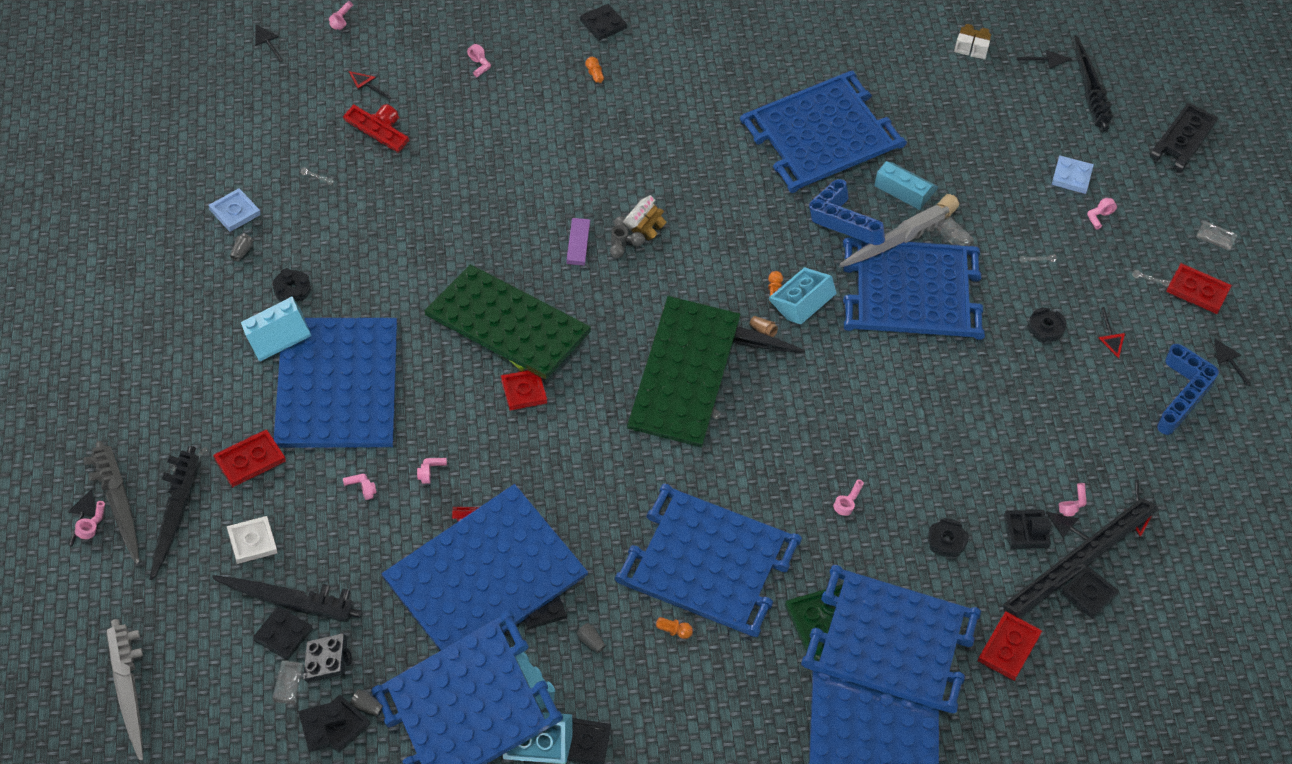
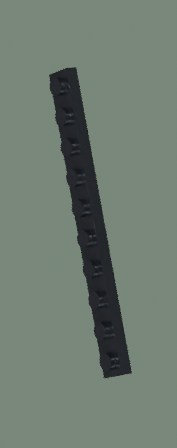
[1003,498,1158,618]

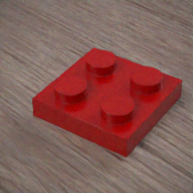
[501,370,547,411]

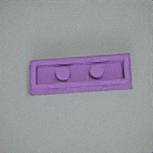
[567,218,590,266]

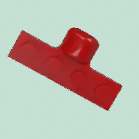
[343,104,409,153]

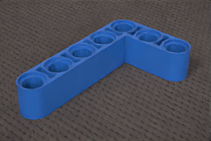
[809,179,885,245]
[1157,344,1219,435]

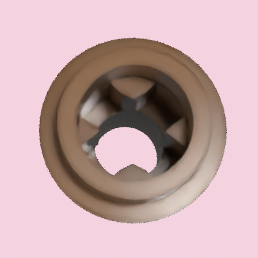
[749,316,778,337]

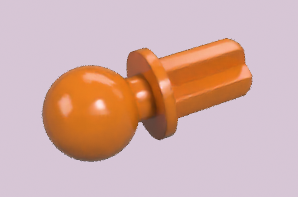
[585,57,604,84]
[768,271,783,296]
[656,617,693,639]

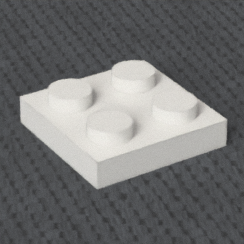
[227,516,277,564]

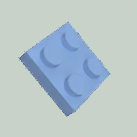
[1051,155,1094,194]
[209,188,261,232]

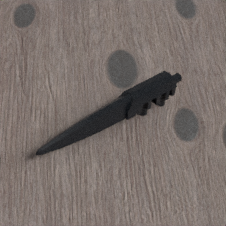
[1074,35,1113,131]
[733,326,805,353]
[149,446,199,580]
[212,575,362,622]

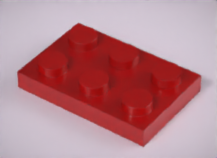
[1166,263,1232,314]
[213,429,286,488]
[978,611,1042,681]

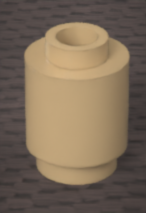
[936,194,959,219]

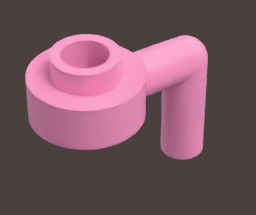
[329,1,353,30]
[467,44,491,77]
[1087,198,1117,230]
[417,458,447,484]
[342,474,376,500]
[833,480,864,516]
[1059,483,1086,516]
[75,501,105,539]

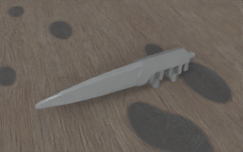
[839,205,949,267]
[106,619,143,760]

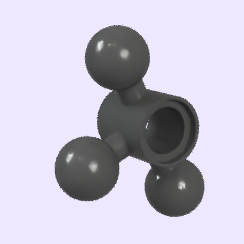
[610,216,645,258]

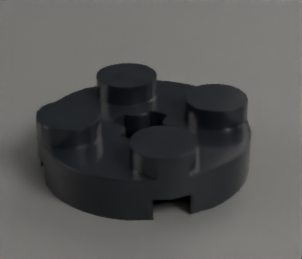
[273,268,311,302]
[1028,308,1067,343]
[928,518,969,557]

